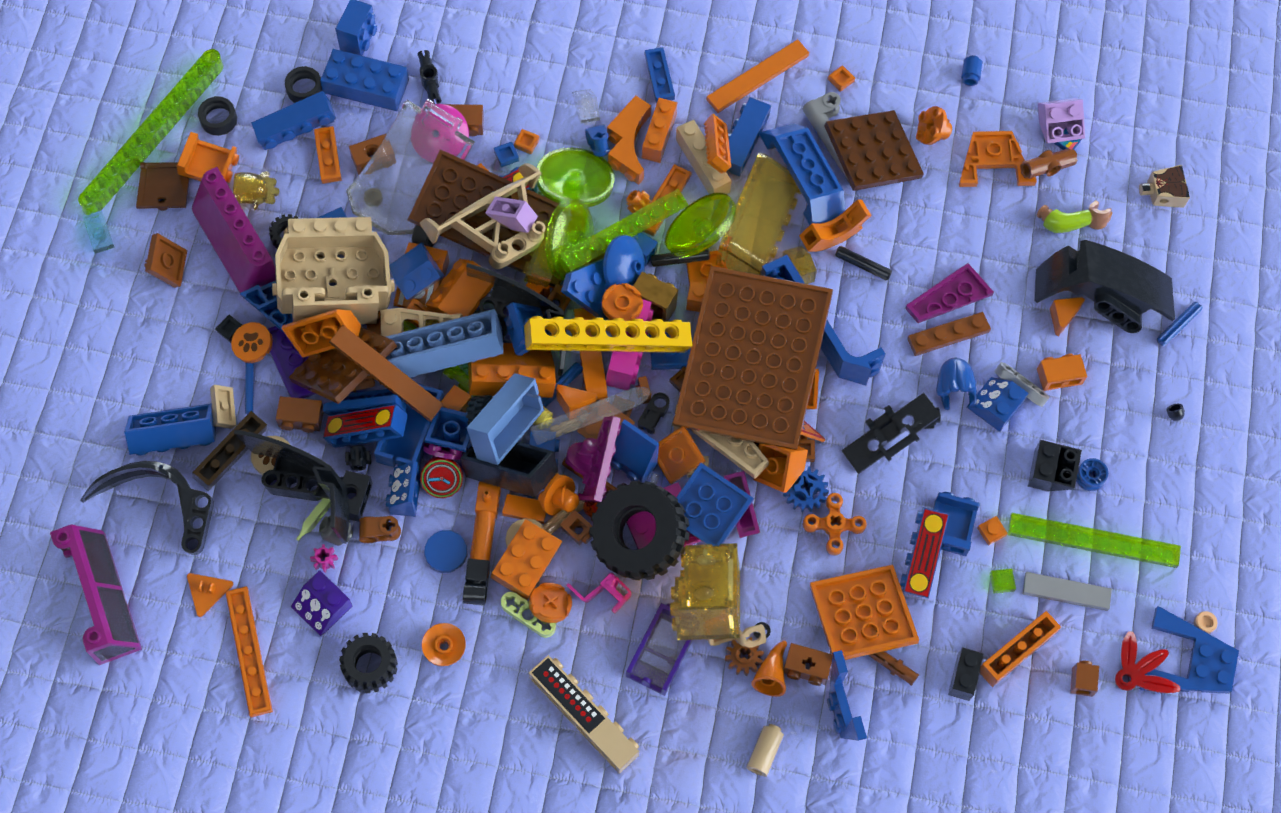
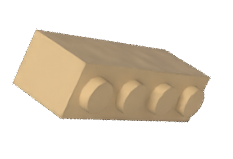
[676,120,731,200]

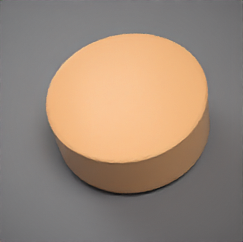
[1194,611,1218,634]

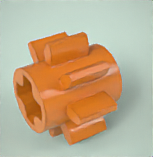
[626,190,651,215]

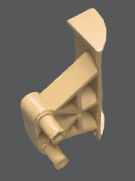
[420,163,546,269]

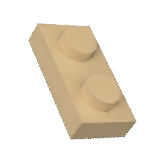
[210,385,236,429]

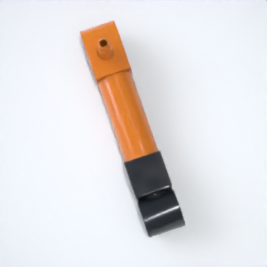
[463,481,501,606]

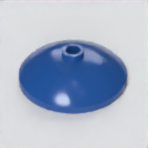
[603,235,645,288]

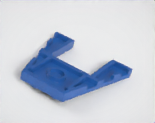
[1139,606,1239,694]
[827,650,867,741]

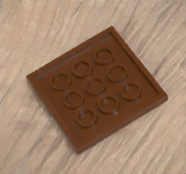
[824,110,924,191]
[289,327,397,404]

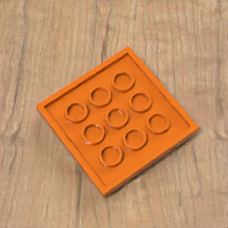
[810,564,919,660]

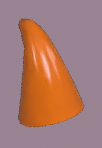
[751,641,787,697]

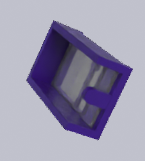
[626,603,700,696]

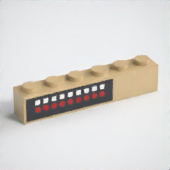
[529,655,639,774]

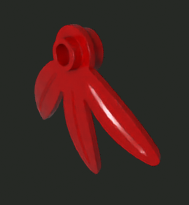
[1115,631,1180,693]

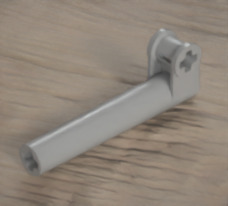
[802,92,850,184]

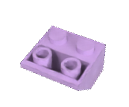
[1038,98,1085,143]

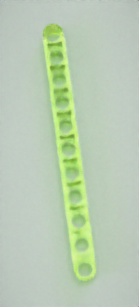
[78,49,224,216]

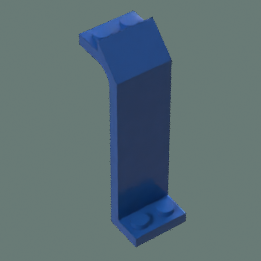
[761,255,886,386]

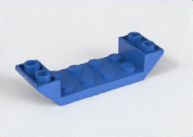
[759,124,846,226]

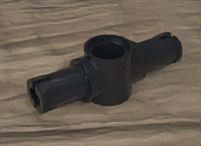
[417,50,442,105]

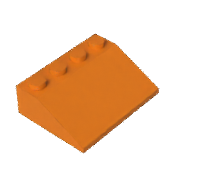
[468,343,556,398]

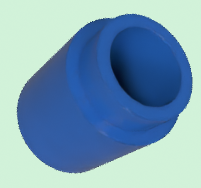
[961,55,983,86]

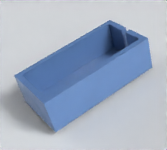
[467,373,544,465]

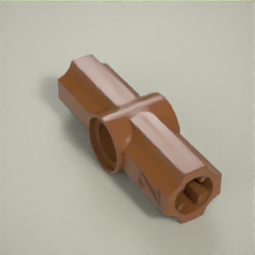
[1021,148,1078,178]

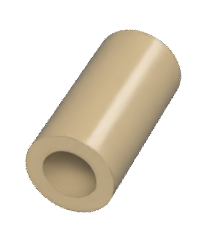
[746,724,784,777]

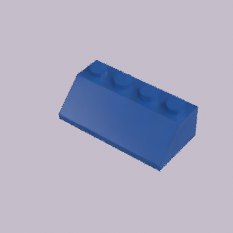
[124,403,216,456]

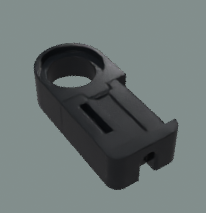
[638,392,670,434]

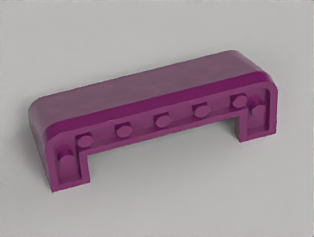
[192,167,276,293]

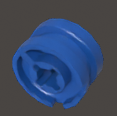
[1076,458,1109,491]

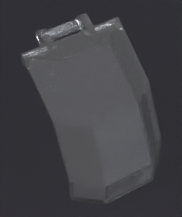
[346,99,475,235]

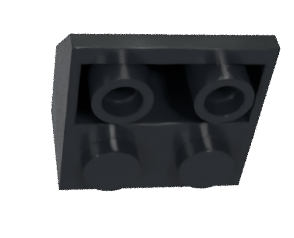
[1028,440,1082,492]

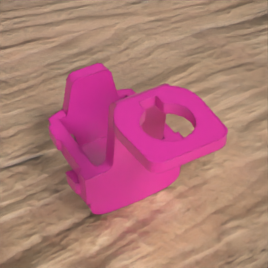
[566,572,632,614]

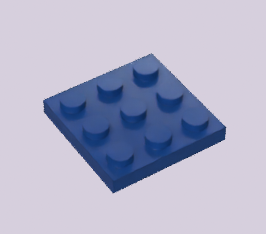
[676,463,754,552]

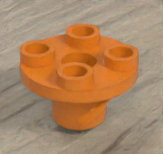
[916,106,952,145]
[538,473,580,516]

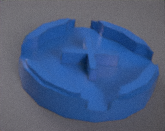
[424,530,467,573]

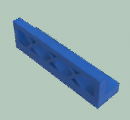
[323,389,407,416]

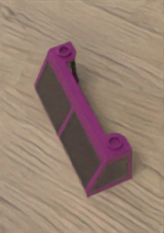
[50,524,142,665]

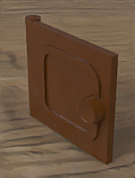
[136,162,189,211]

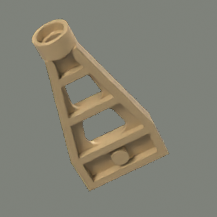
[380,308,463,337]

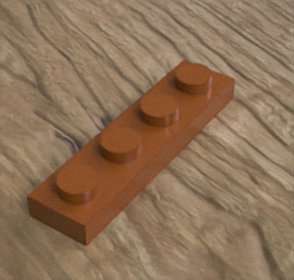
[907,312,991,356]

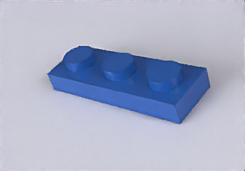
[644,47,675,103]

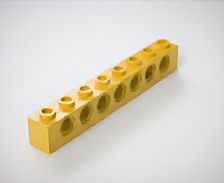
[524,316,692,353]

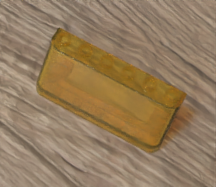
[716,152,801,275]

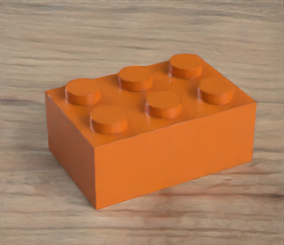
[490,519,562,600]

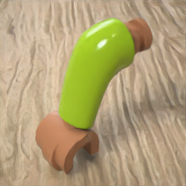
[1037,200,1112,233]

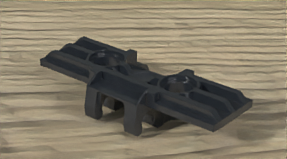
[841,393,941,474]

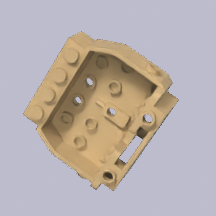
[272,217,395,324]

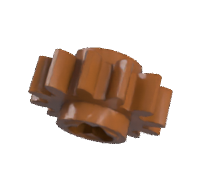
[725,637,764,676]

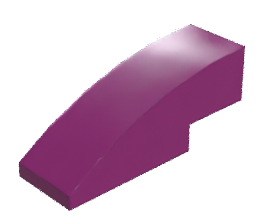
[724,471,760,538]

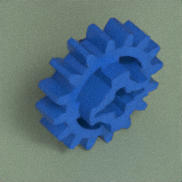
[783,466,829,512]

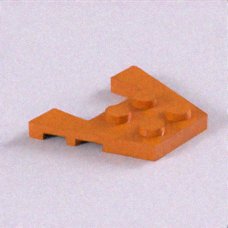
[959,131,1037,187]

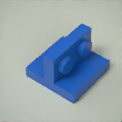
[504,302,550,356]

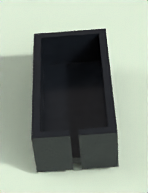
[461,442,558,498]

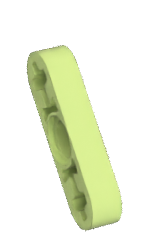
[501,592,556,638]

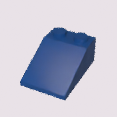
[610,419,659,483]

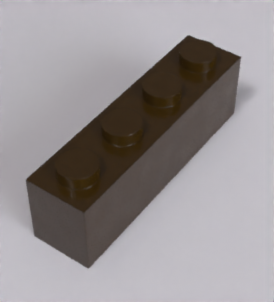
[192,411,267,491]

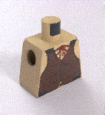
[1139,165,1190,208]

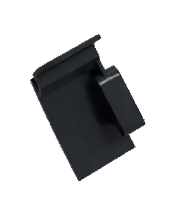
[1034,240,1175,333]
[466,263,566,376]
[234,430,349,544]

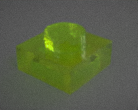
[990,569,1016,594]

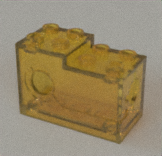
[670,543,740,640]

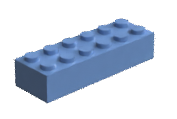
[386,309,503,377]

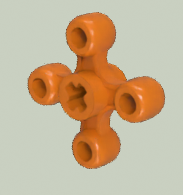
[802,493,867,556]

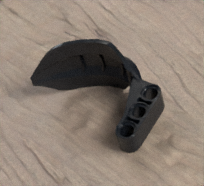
[80,461,214,555]

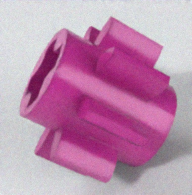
[310,544,338,573]

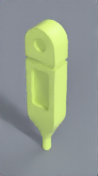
[296,498,331,541]

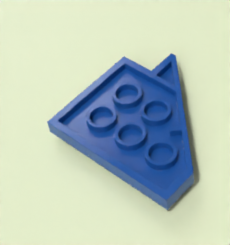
[561,258,610,320]

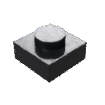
[215,315,242,343]

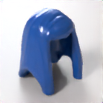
[936,357,977,410]

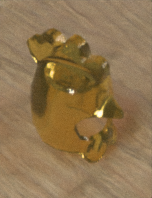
[233,171,280,210]

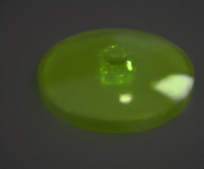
[536,147,615,208]
[665,193,737,258]
[546,199,594,281]

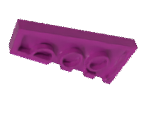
[905,263,994,323]
[578,416,621,502]

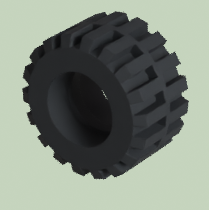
[339,633,398,693]

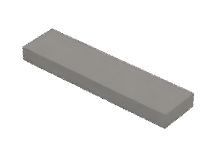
[1022,572,1112,611]

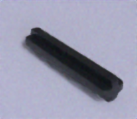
[835,246,892,280]
[651,248,710,267]

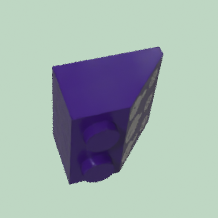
[291,570,353,637]

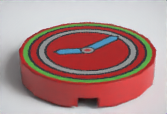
[420,457,463,498]

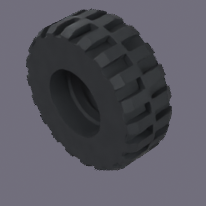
[589,480,689,581]

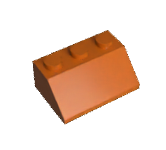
[425,259,494,317]
[281,309,361,358]

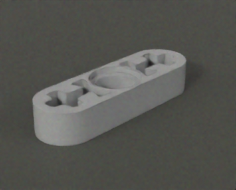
[995,362,1049,407]

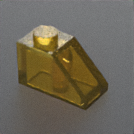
[782,246,817,284]

